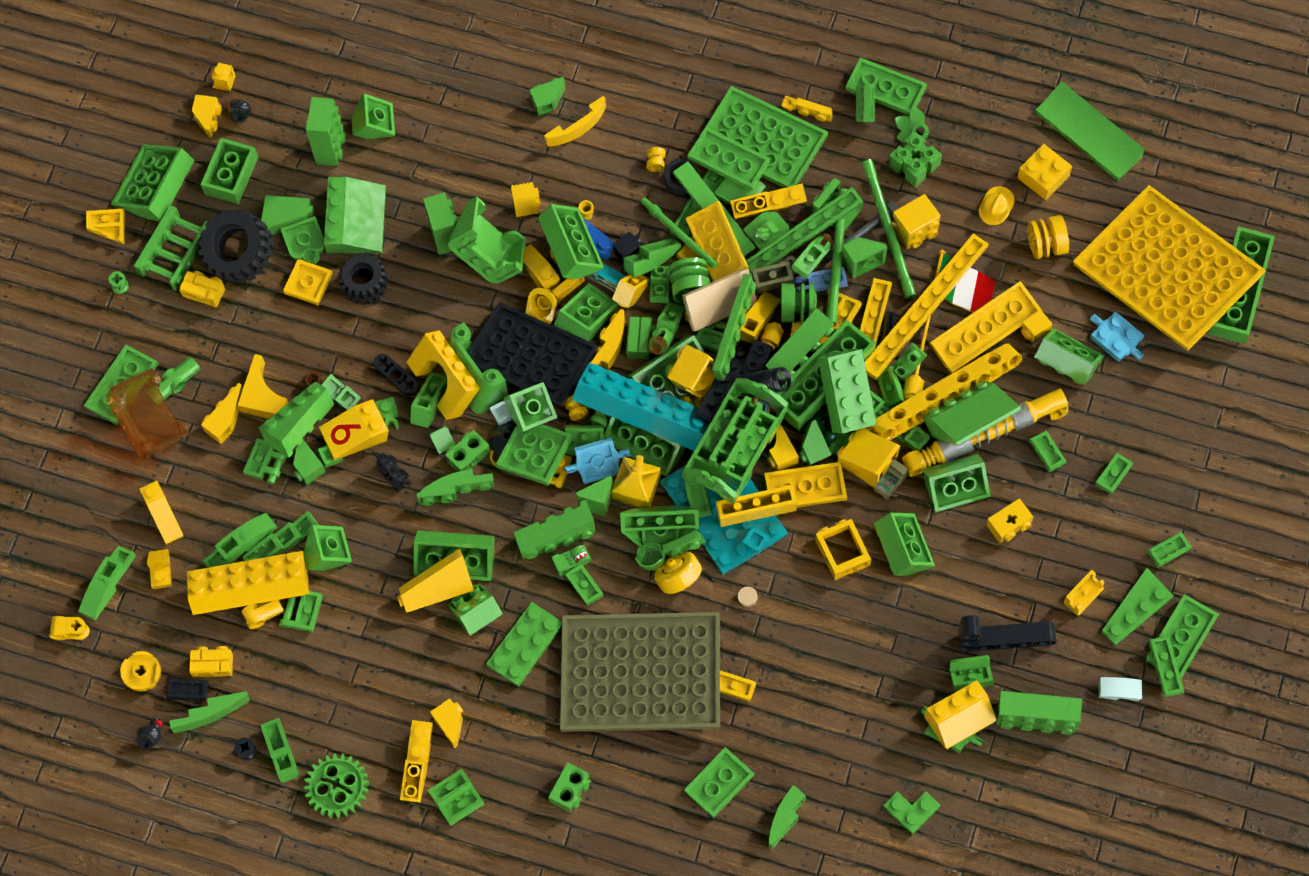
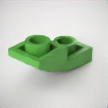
[650,266,670,303]

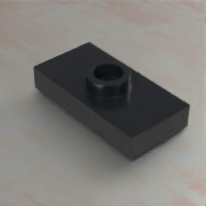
[166,678,209,701]

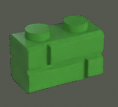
[626,317,655,360]

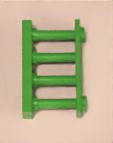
[134,205,207,291]

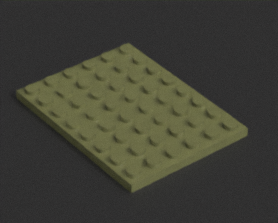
[560,612,720,732]

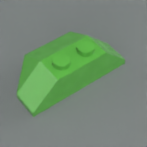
[620,505,699,547]

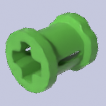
[108,271,129,294]

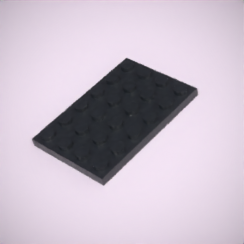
[467,302,598,409]

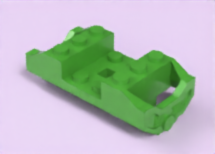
[682,378,788,504]

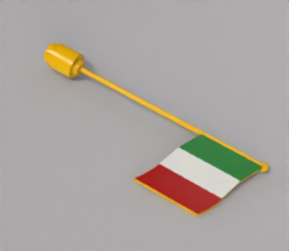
[903,250,995,401]

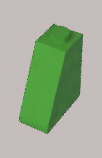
[261,195,314,235]

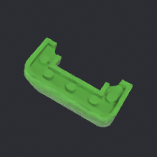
[448,196,526,284]
[441,322,508,414]

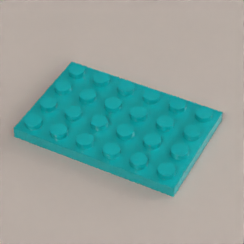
[660,465,788,575]

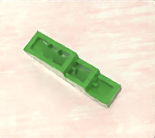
[242,511,319,561]
[170,691,250,734]

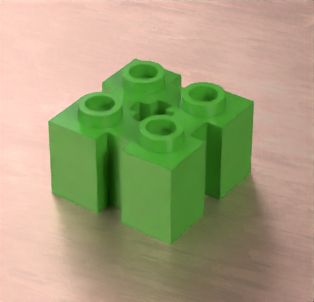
[889,132,942,188]

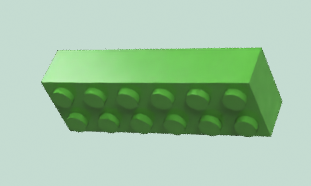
[1208,226,1275,344]
[770,320,876,431]

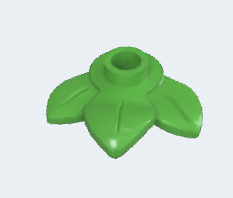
[895,107,929,143]

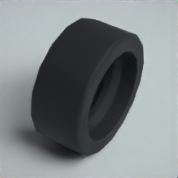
[664,159,699,196]

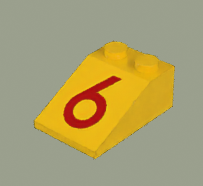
[319,399,389,460]

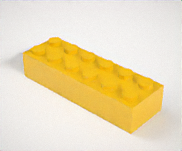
[187,551,309,615]

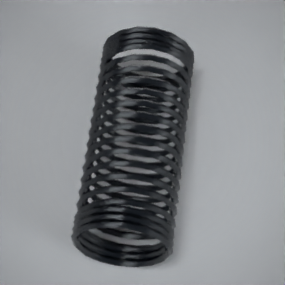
[732,367,791,399]

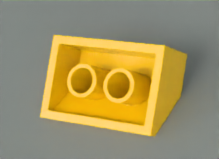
[924,680,997,750]

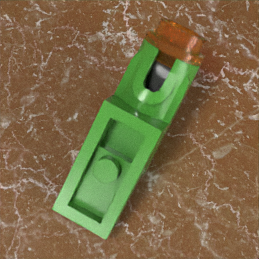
[791,233,833,279]
[649,302,686,355]

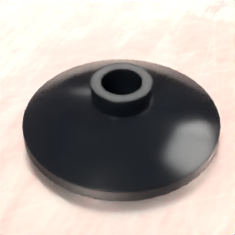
[489,421,517,456]

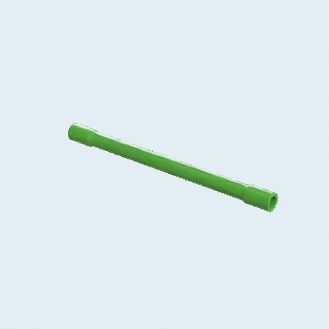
[862,159,917,299]
[826,188,848,326]

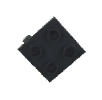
[372,451,412,491]

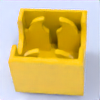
[892,194,940,250]
[667,345,716,400]

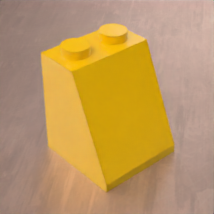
[837,428,900,488]

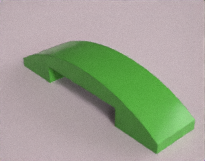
[870,390,931,451]

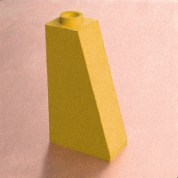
[397,549,474,613]

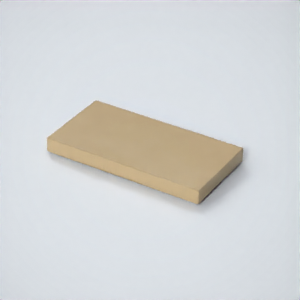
[682,268,757,331]

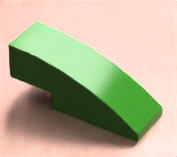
[624,238,681,277]
[261,718,300,784]
[768,785,806,850]

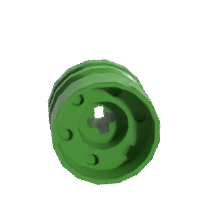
[668,257,710,304]
[781,283,817,322]

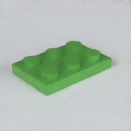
[684,747,755,819]

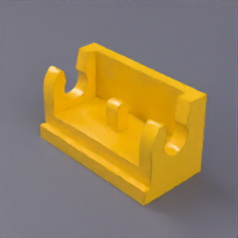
[1063,570,1104,616]

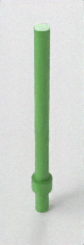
[640,197,718,269]

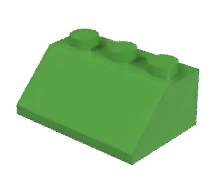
[1035,328,1104,385]
[923,454,991,512]
[874,512,935,576]

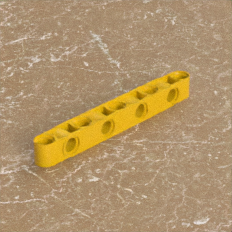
[871,344,1022,440]

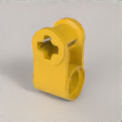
[49,616,90,640]

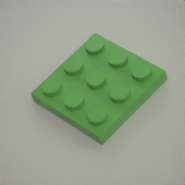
[496,424,573,486]

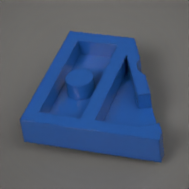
[584,219,614,260]

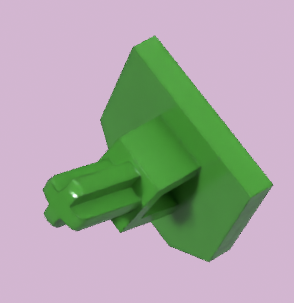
[743,211,789,250]

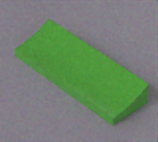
[1035,81,1145,181]

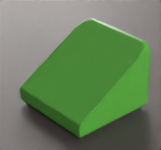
[430,426,456,455]

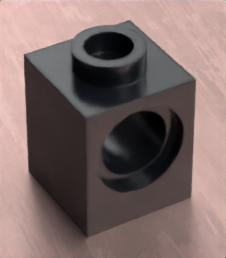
[612,231,642,264]

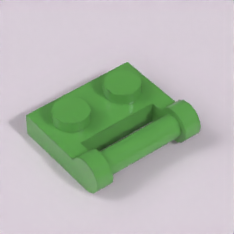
[279,591,323,632]

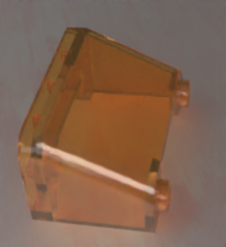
[106,368,189,461]

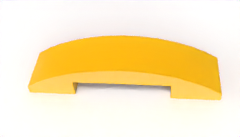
[544,96,606,147]

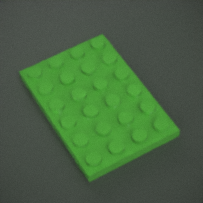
[701,86,828,188]

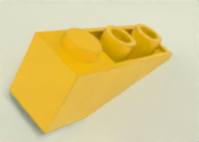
[740,292,781,344]
[201,383,243,445]

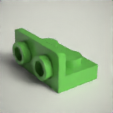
[856,85,875,122]

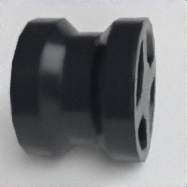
[235,737,257,761]

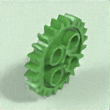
[304,753,370,819]

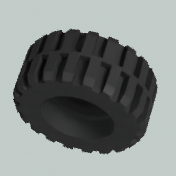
[198,209,274,283]

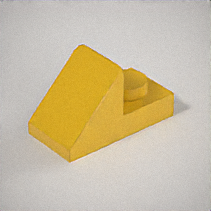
[147,549,172,589]

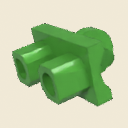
[892,343,927,381]

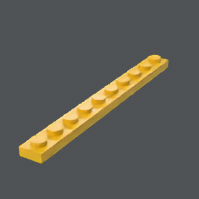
[864,233,988,380]

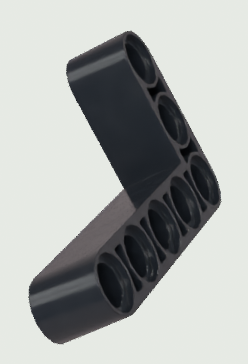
[958,615,1057,652]

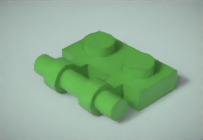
[696,321,728,352]
[243,438,287,484]

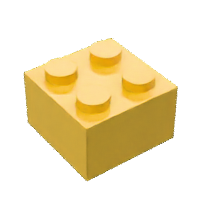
[1018,144,1072,200]

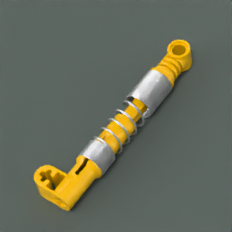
[902,388,1068,477]

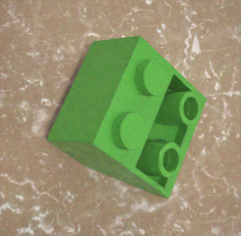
[447,583,503,636]

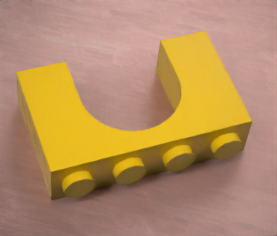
[406,330,480,420]

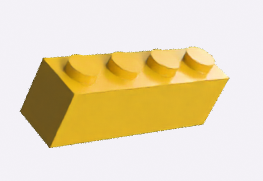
[716,485,797,527]

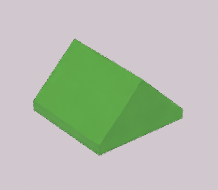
[576,475,613,517]

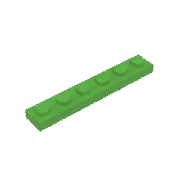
[712,274,756,381]

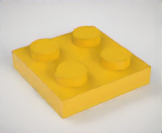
[283,259,333,305]

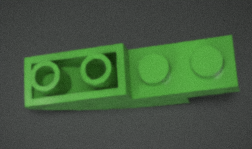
[417,469,495,506]
[203,513,278,568]
[78,546,136,621]

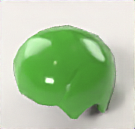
[635,542,665,571]

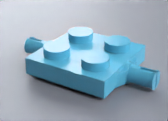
[1090,311,1144,362]
[565,437,630,484]

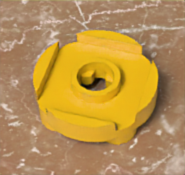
[120,651,161,691]

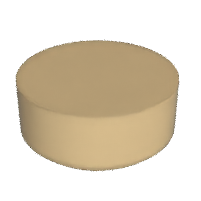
[738,587,757,607]

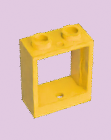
[815,519,871,580]

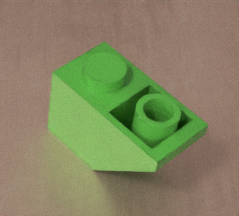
[529,77,566,116]

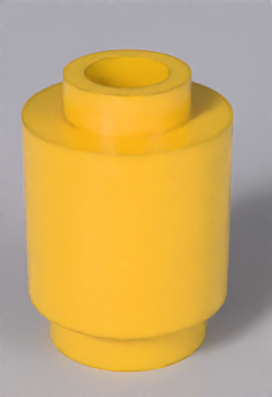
[760,322,784,351]

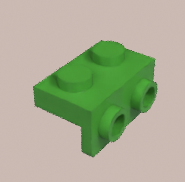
[565,425,604,456]
[950,655,994,691]

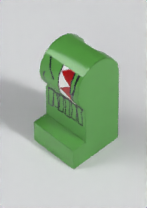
[552,545,591,578]

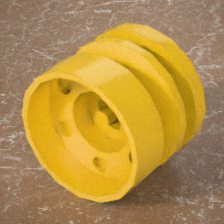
[1028,215,1069,260]

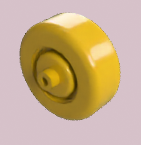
[654,552,702,594]

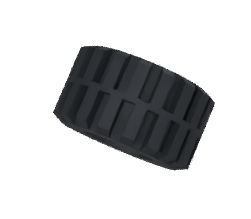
[338,253,388,305]

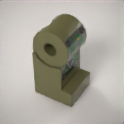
[874,459,908,499]

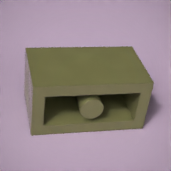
[752,261,794,294]

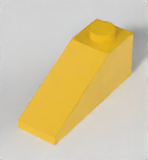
[523,244,560,291]
[140,481,184,545]

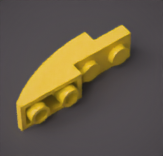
[730,183,807,219]
[590,309,625,370]
[400,720,433,802]

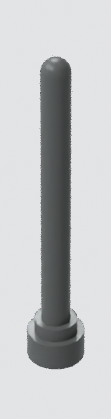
[825,201,899,260]

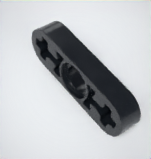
[374,354,419,397]

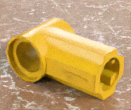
[242,600,284,629]

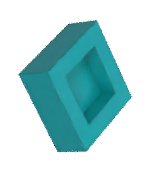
[742,527,769,554]

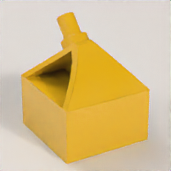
[612,455,661,507]

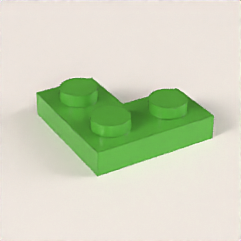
[883,791,941,835]

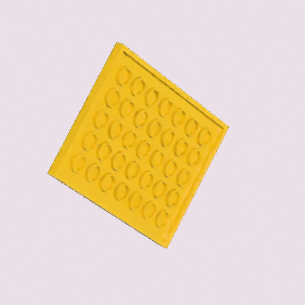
[1073,185,1265,351]

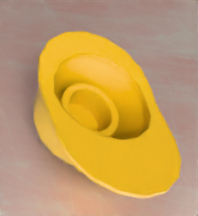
[979,186,1015,226]
[525,288,557,325]

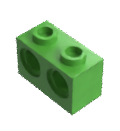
[445,430,491,472]
[548,762,591,813]

